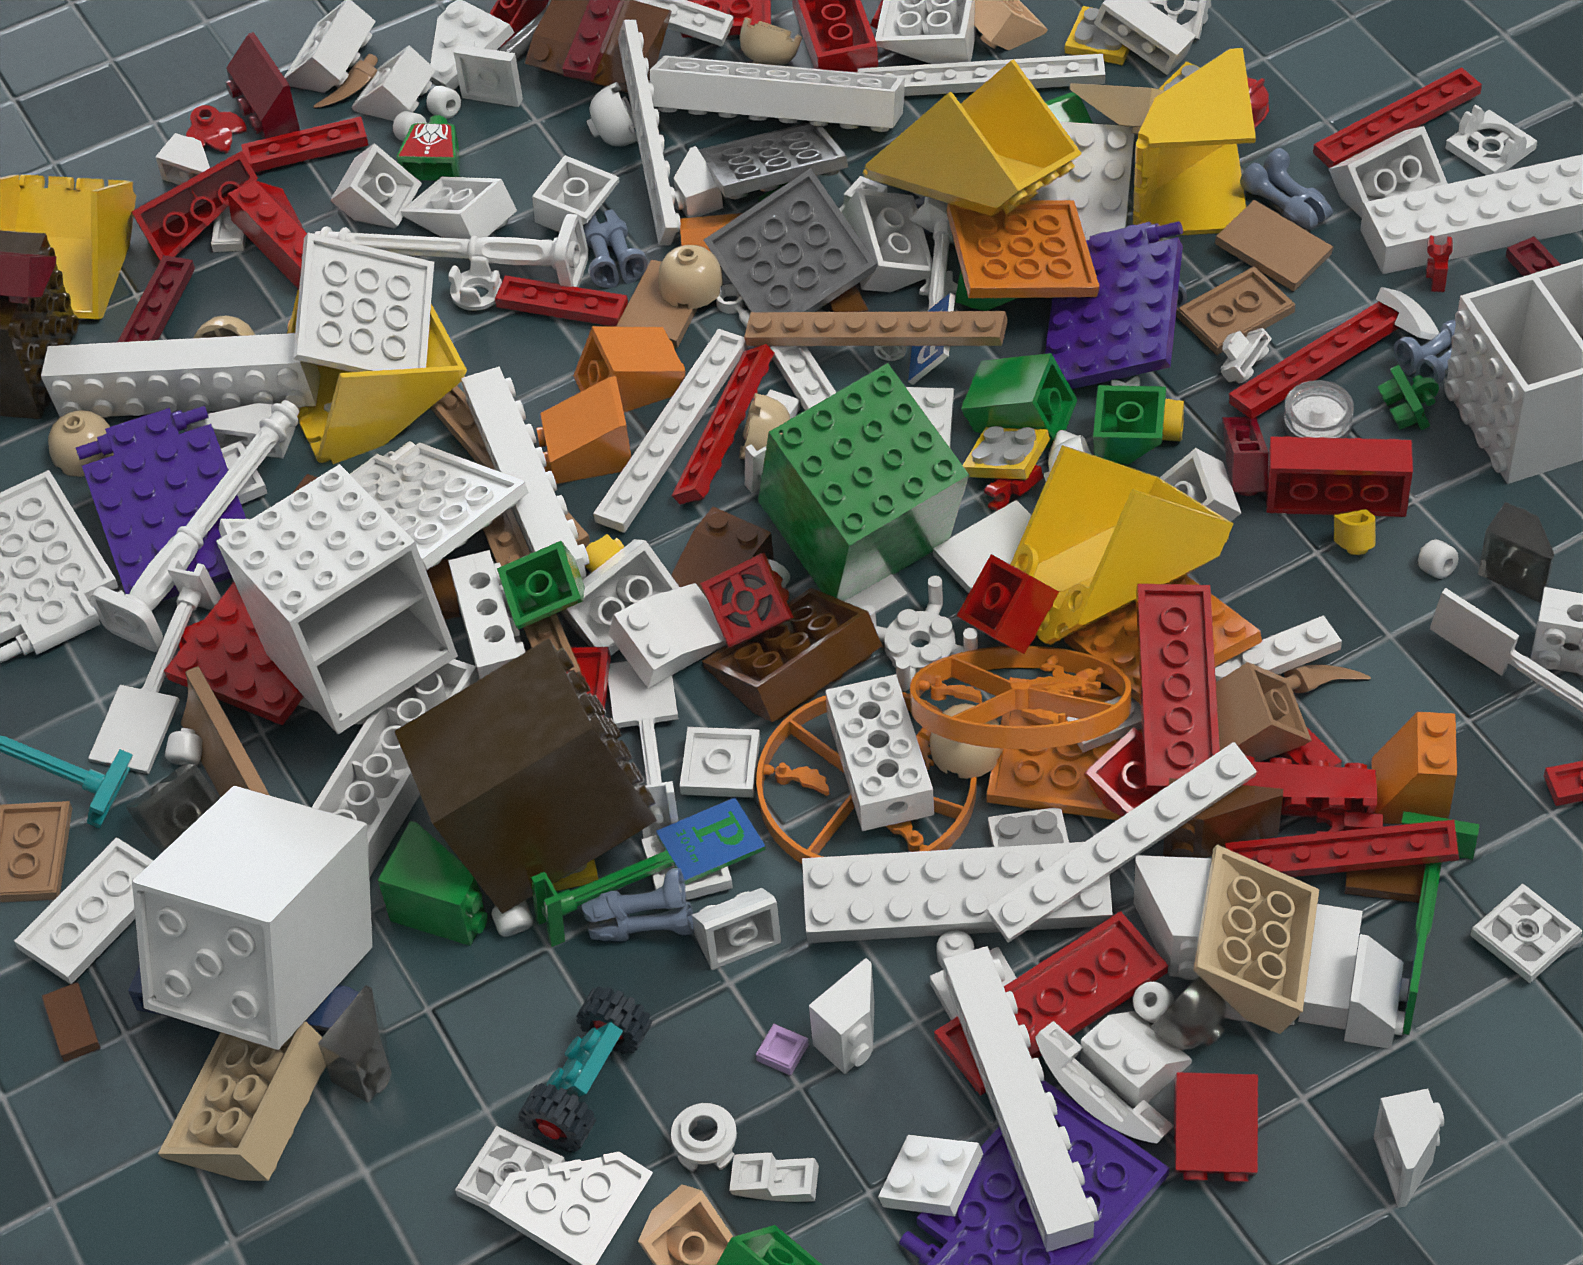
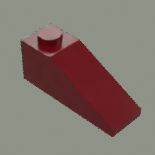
[1222,417,1269,496]

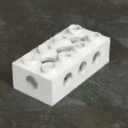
[448,550,525,680]
[1530,587,1583,675]
[825,674,934,831]

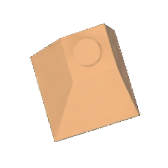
[974,0,1048,50]
[638,1185,733,1265]

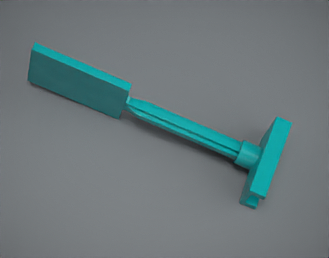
[0,736,133,829]

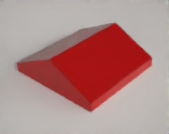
[1084,727,1160,817]

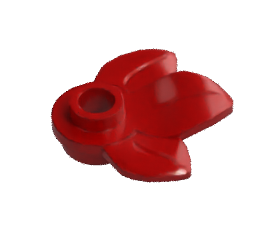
[186,105,247,153]

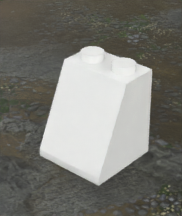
[1133,855,1212,980]

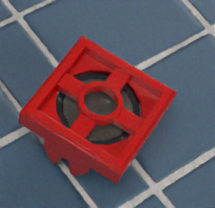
[700,553,794,648]

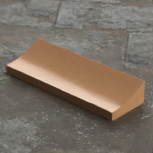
[181,666,270,797]

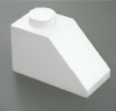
[155,133,210,185]
[674,146,723,218]

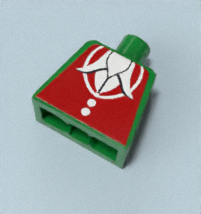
[397,115,460,181]

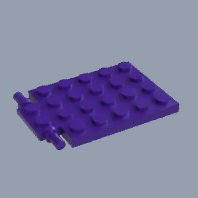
[1045,221,1183,389]
[75,406,246,602]
[899,1080,1170,1265]

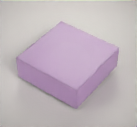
[756,1024,809,1076]

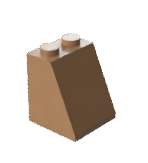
[1216,662,1312,762]

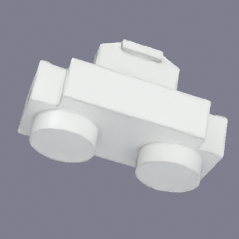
[1220,328,1272,383]

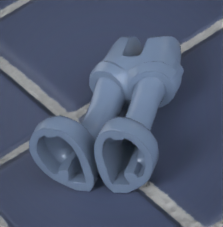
[1240,148,1333,230]
[584,209,648,288]
[1394,320,1456,385]
[582,868,694,941]

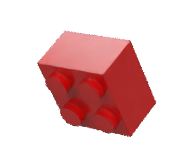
[957,554,1059,654]

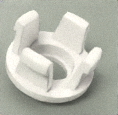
[448,256,502,311]
[671,1103,737,1172]

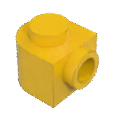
[1162,399,1184,442]
[1334,509,1376,555]
[584,534,625,573]

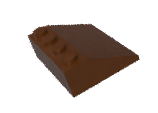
[525,0,672,95]
[702,588,882,722]

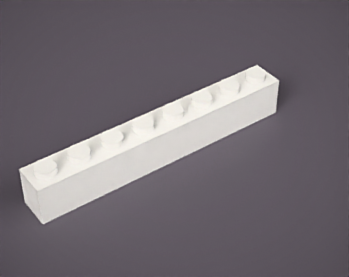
[461,367,590,580]
[943,946,1099,1252]

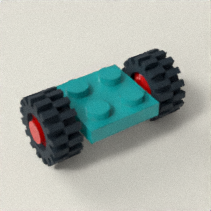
[518,986,652,1152]

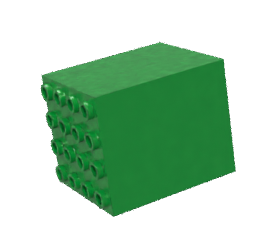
[758,363,969,601]

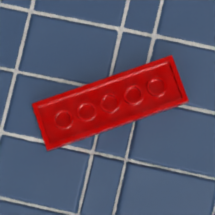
[1136,584,1220,791]
[934,911,1168,1095]

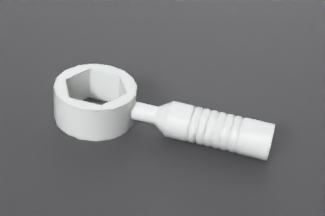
[716,284,750,328]

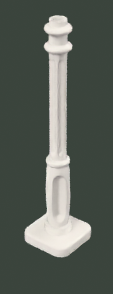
[315,214,588,287]
[90,400,299,652]

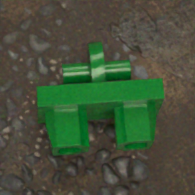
[1378,365,1439,430]

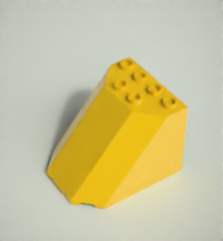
[862,59,1082,216]
[1010,445,1234,645]

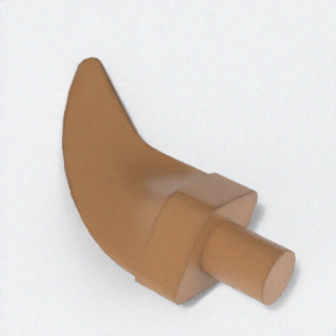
[313,54,378,108]
[1284,665,1371,693]

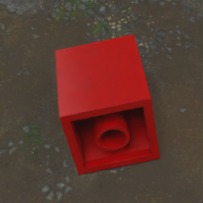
[1174,1072,1258,1182]

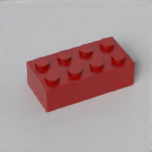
[792,0,878,73]
[1266,436,1413,517]

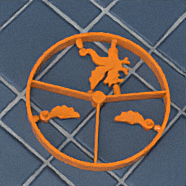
[910,646,1131,749]
[756,692,977,864]

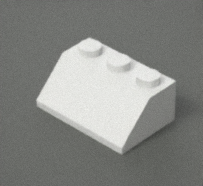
[284,0,376,93]
[1329,126,1448,218]
[842,189,933,292]
[560,539,680,655]

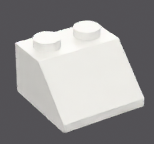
[351,45,436,121]
[330,143,422,228]
[532,155,619,232]
[1160,448,1241,522]
[692,888,781,970]
[1344,934,1409,1049]
[809,958,874,1074]
[1080,1011,1192,1108]
[1374,1089,1444,1208]

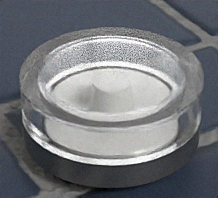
[1283,380,1354,438]

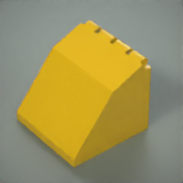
[1133,48,1256,236]
[0,175,136,319]
[287,290,467,464]

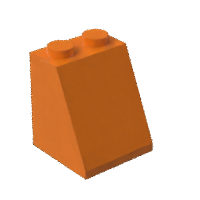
[573,326,686,413]
[536,376,631,484]
[1371,712,1457,824]

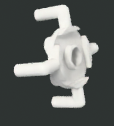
[862,576,978,691]

